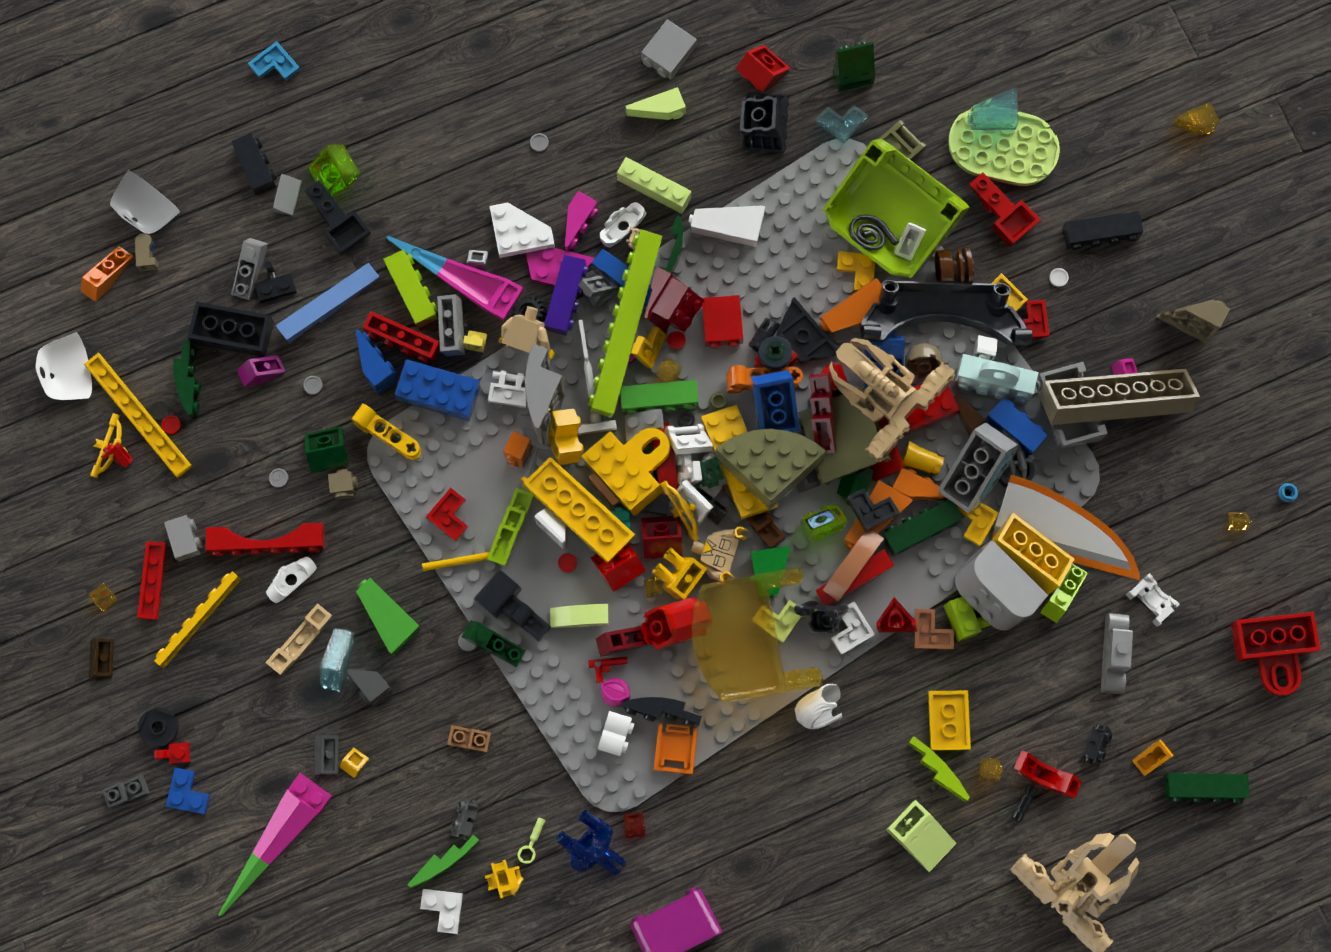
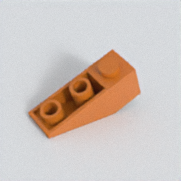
[81,246,134,302]
[892,468,949,501]

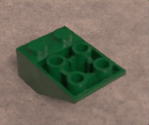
[833,41,875,92]

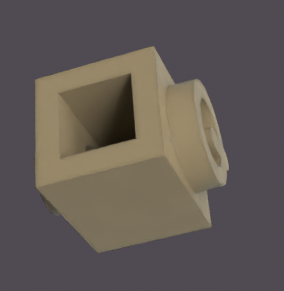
[328,469,358,500]

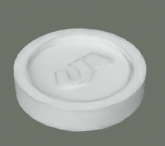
[1049,268,1069,287]

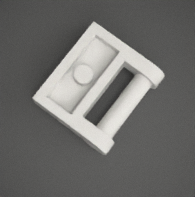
[665,423,713,455]

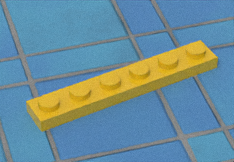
[154,571,242,668]

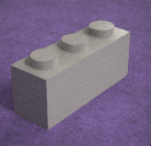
[437,294,465,357]

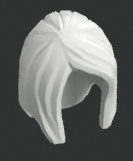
[794,683,843,729]

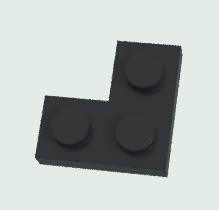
[846,488,900,532]

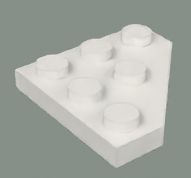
[490,203,555,258]

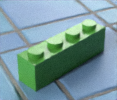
[620,380,699,415]

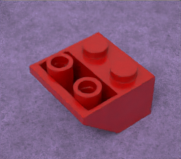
[590,544,646,592]

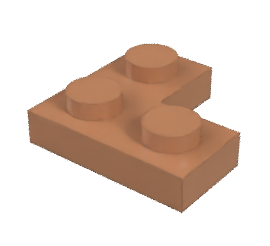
[914,609,954,649]

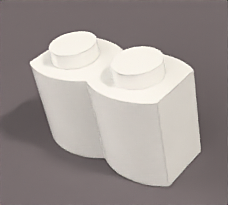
[598,711,635,757]

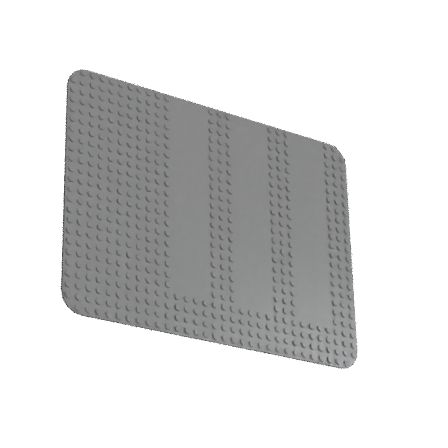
[367,139,1100,812]

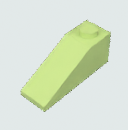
[626,87,686,120]

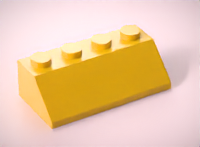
[992,513,1074,595]

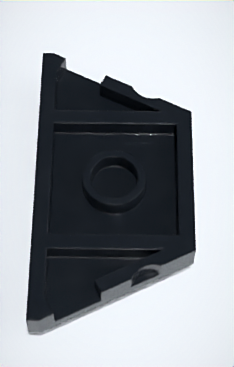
[776,297,838,363]

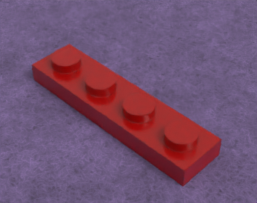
[137,541,167,620]

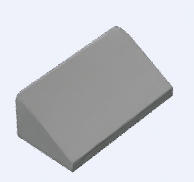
[273,174,302,216]

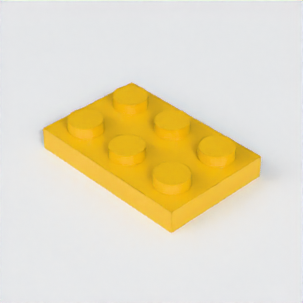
[928,690,971,751]

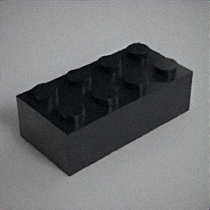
[187,301,274,357]

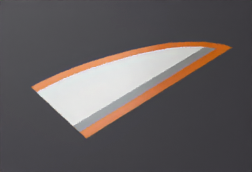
[991,475,1140,580]

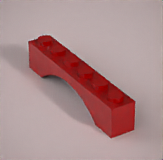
[206,523,325,557]

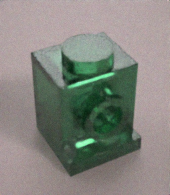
[700,457,724,489]

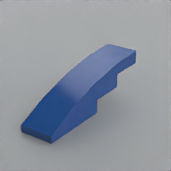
[591,249,653,307]

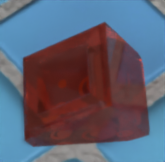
[623,812,646,838]

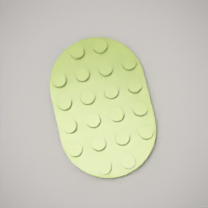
[948,105,1060,186]

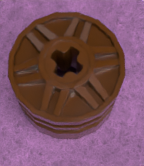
[935,247,975,283]

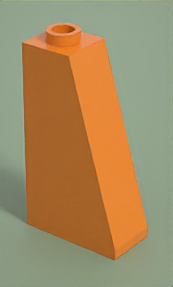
[819,278,882,334]
[843,480,913,550]

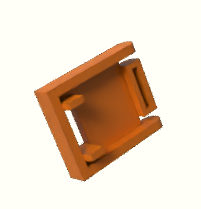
[653,723,698,775]

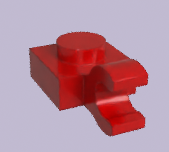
[154,742,191,764]

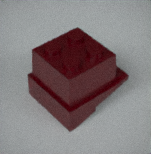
[644,267,704,334]

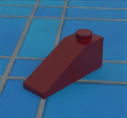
[595,626,652,657]

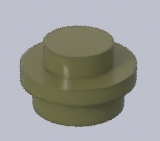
[709,392,728,411]

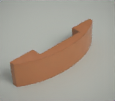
[823,529,884,602]

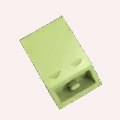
[886,800,957,872]

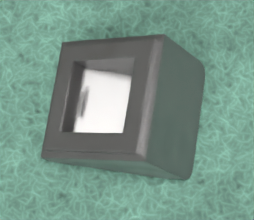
[467,250,488,272]

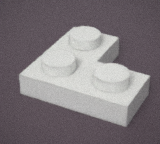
[675,453,702,486]
[831,602,875,655]
[420,889,463,934]

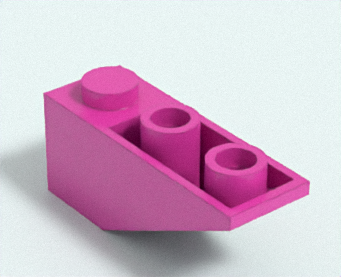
[565,191,599,251]

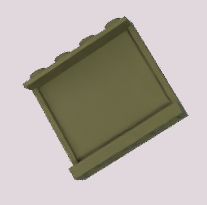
[798,387,891,485]

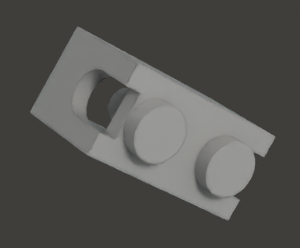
[164,515,202,562]

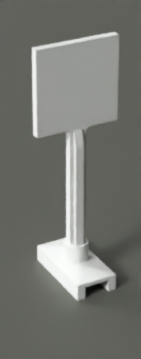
[578,320,617,435]

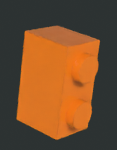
[503,431,533,468]

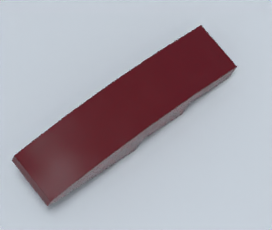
[809,373,836,454]

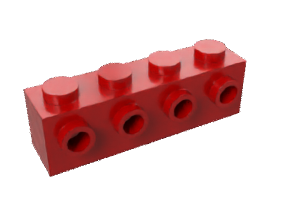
[362,311,440,364]

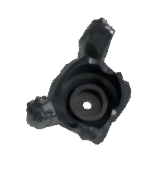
[794,600,849,634]

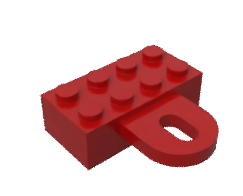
[1231,612,1321,696]

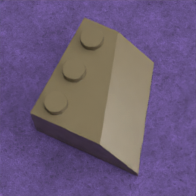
[1156,300,1230,344]

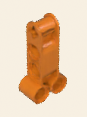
[726,365,803,394]

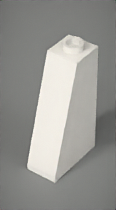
[688,206,765,247]

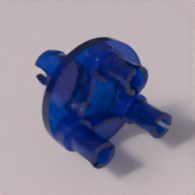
[555,810,626,875]

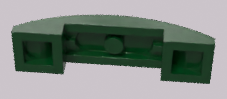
[659,215,683,274]

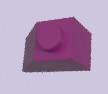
[237,355,286,387]

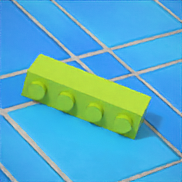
[384,249,438,329]

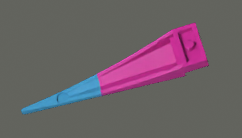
[387,236,524,321]

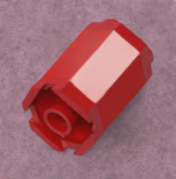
[640,597,712,649]

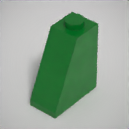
[750,546,790,603]

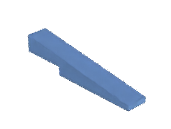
[276,263,380,344]

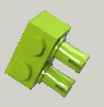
[943,597,991,642]

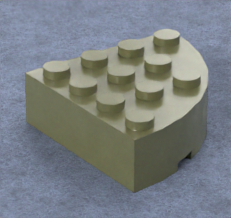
[715,429,826,510]

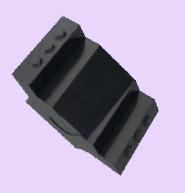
[740,92,789,153]

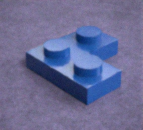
[166,768,210,814]

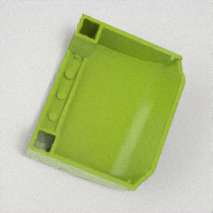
[822,139,970,278]

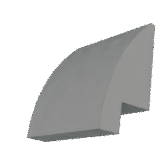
[525,343,565,444]

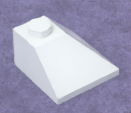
[534,507,567,550]

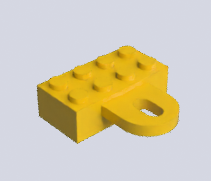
[581,428,670,516]

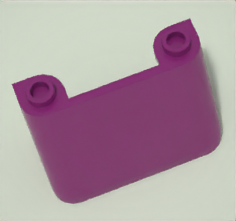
[630,887,723,952]

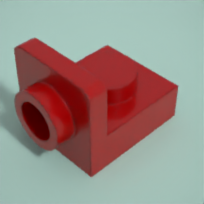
[101,442,133,468]

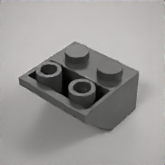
[347,669,394,707]

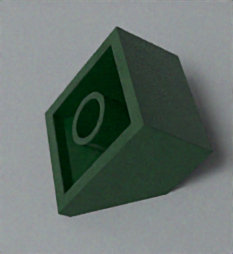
[305,426,349,473]

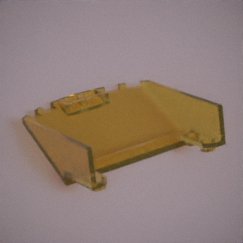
[692,566,824,702]

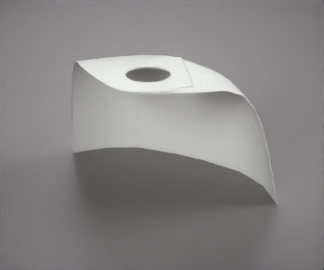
[36,332,92,400]

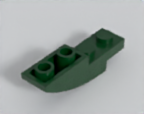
[173,340,201,419]

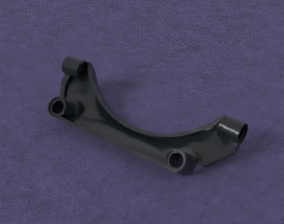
[860,280,1033,346]

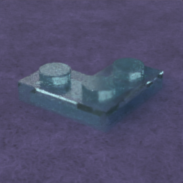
[816,105,868,143]

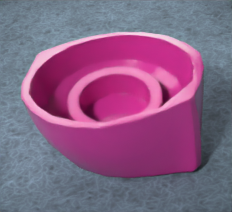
[600,678,631,707]

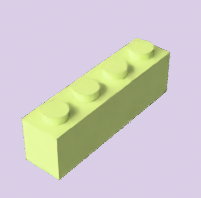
[617,157,691,214]

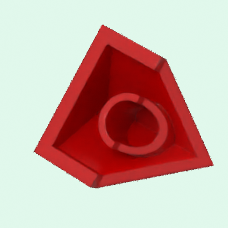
[876,597,917,633]

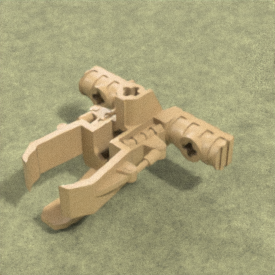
[829,338,955,462]
[1010,833,1139,952]

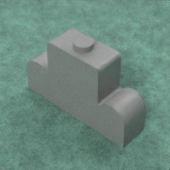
[1101,613,1133,694]

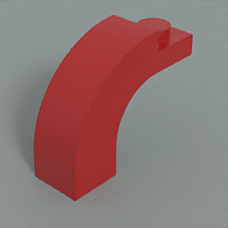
[1014,751,1082,799]

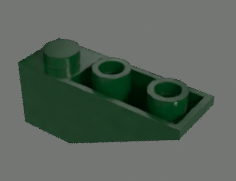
[461,620,526,667]

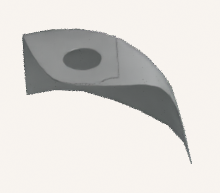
[110,170,180,234]

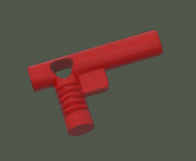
[588,656,628,683]

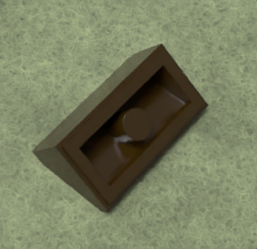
[89,638,114,678]

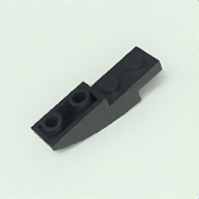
[622,697,702,727]

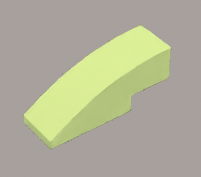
[550,604,609,628]

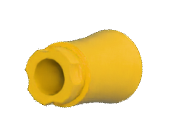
[901,441,944,475]

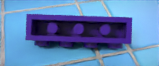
[544,254,589,336]

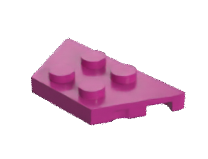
[526,248,594,287]

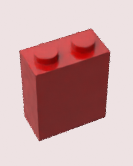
[702,295,743,349]

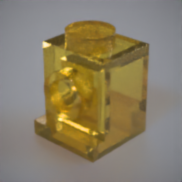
[655,358,682,383]
[979,758,1002,781]

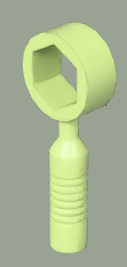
[518,817,546,864]

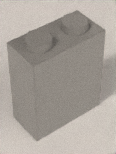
[641,19,697,80]

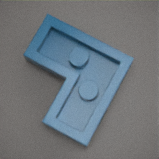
[248,41,300,81]

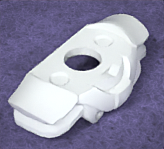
[600,202,647,248]
[266,557,317,603]

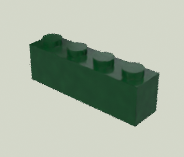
[882,499,963,557]
[1165,773,1249,803]

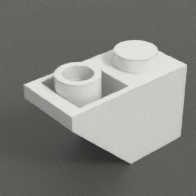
[973,335,997,361]

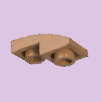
[446,725,491,752]

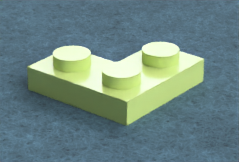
[751,600,802,643]

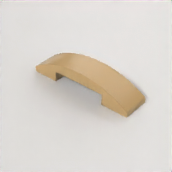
[265,603,332,675]

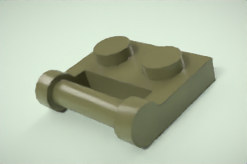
[879,120,927,160]

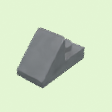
[578,275,617,306]

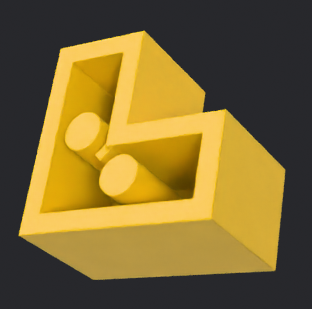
[547,409,584,465]

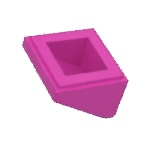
[1111,358,1138,375]

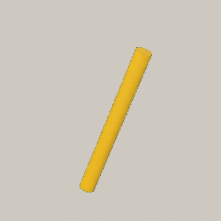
[422,552,489,571]

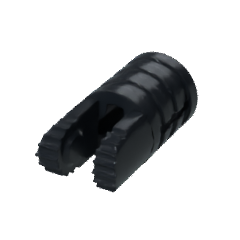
[748,318,780,352]

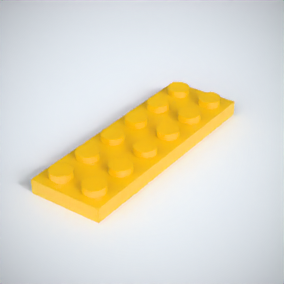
[701,405,778,519]
[523,457,635,563]

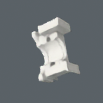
[1125,573,1180,627]

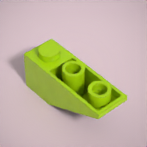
[1040,563,1088,623]

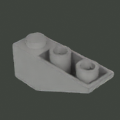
[231,238,268,300]

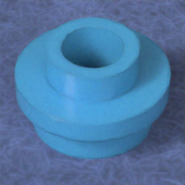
[1278,483,1298,502]

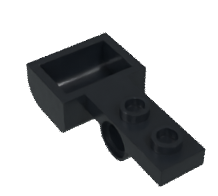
[304,180,371,256]
[473,569,551,642]

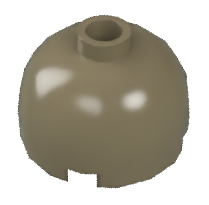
[905,343,943,379]

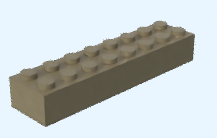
[1039,369,1200,425]

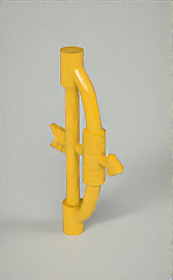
[90,413,128,478]
[660,481,699,543]

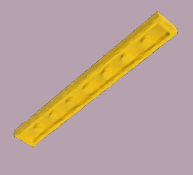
[84,353,193,478]

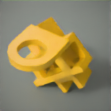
[485,860,524,899]

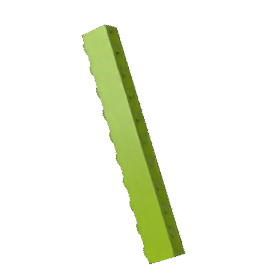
[587,229,662,418]

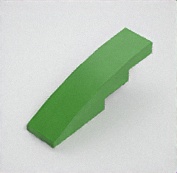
[408,835,480,888]

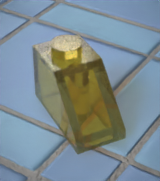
[1173,102,1220,135]

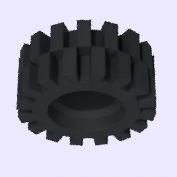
[511,296,548,324]

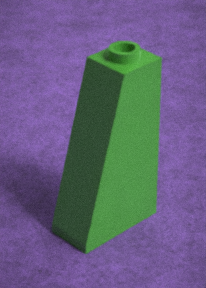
[356,578,421,656]

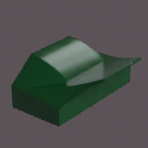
[837,468,874,506]

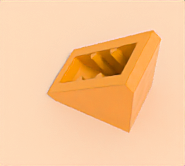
[1132,740,1173,776]

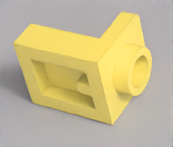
[463,331,487,353]

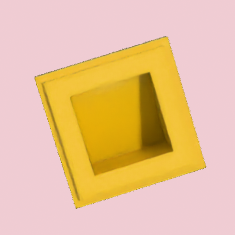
[340,747,369,778]

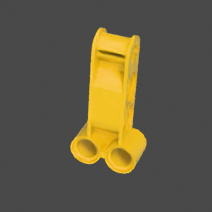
[351,403,421,460]

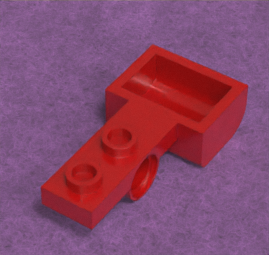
[969,173,1040,246]

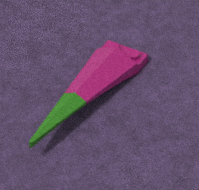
[219,773,332,916]

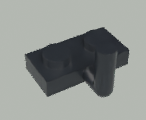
[255,261,297,303]

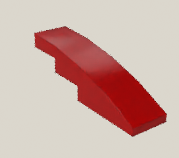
[815,549,895,605]

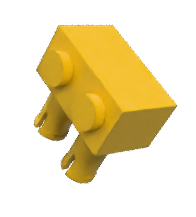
[652,548,707,600]

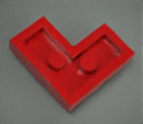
[1022,300,1050,339]
[426,487,468,542]

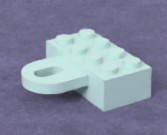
[953,354,1039,405]

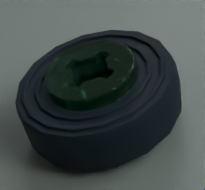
[758,336,793,371]

